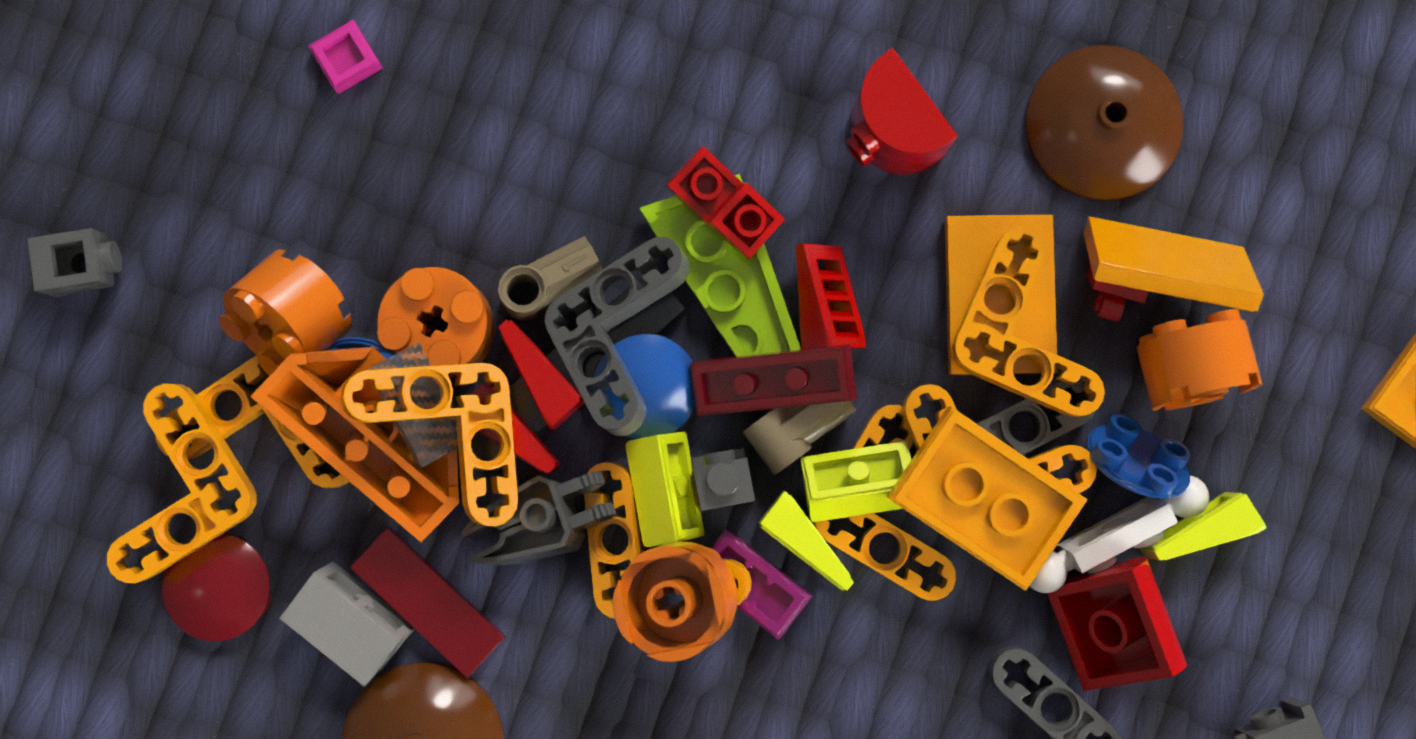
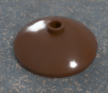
[1025,45,1184,201]
[342,662,504,739]

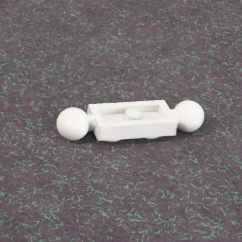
[1029,475,1209,593]

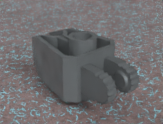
[461,471,617,565]

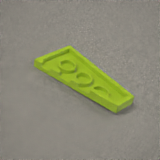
[639,174,801,357]

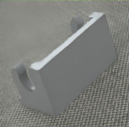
[279,561,415,686]

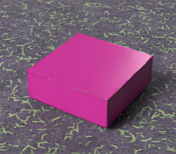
[308,20,383,94]

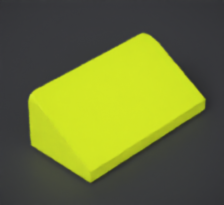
[625,432,705,547]
[800,441,911,522]

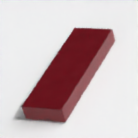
[690,344,857,416]
[350,527,507,678]

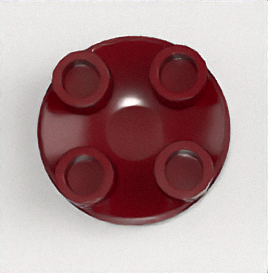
[162,534,271,641]

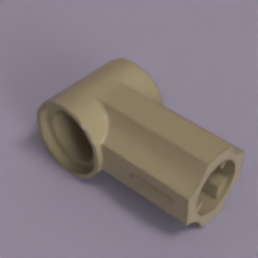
[498,236,602,321]
[742,401,856,475]

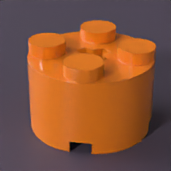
[219,249,352,376]
[377,267,495,379]
[1136,309,1263,411]
[613,542,738,662]

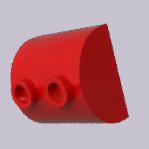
[845,47,958,175]
[1047,557,1187,691]

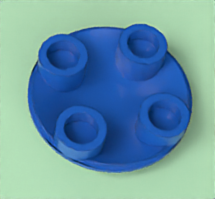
[593,334,695,439]
[1086,414,1191,499]

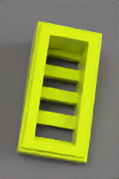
[758,491,854,591]
[1139,492,1267,561]

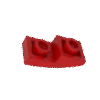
[665,146,785,259]

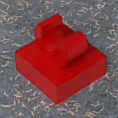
[1085,264,1149,322]

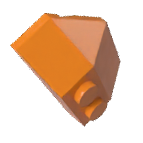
[250,347,459,543]

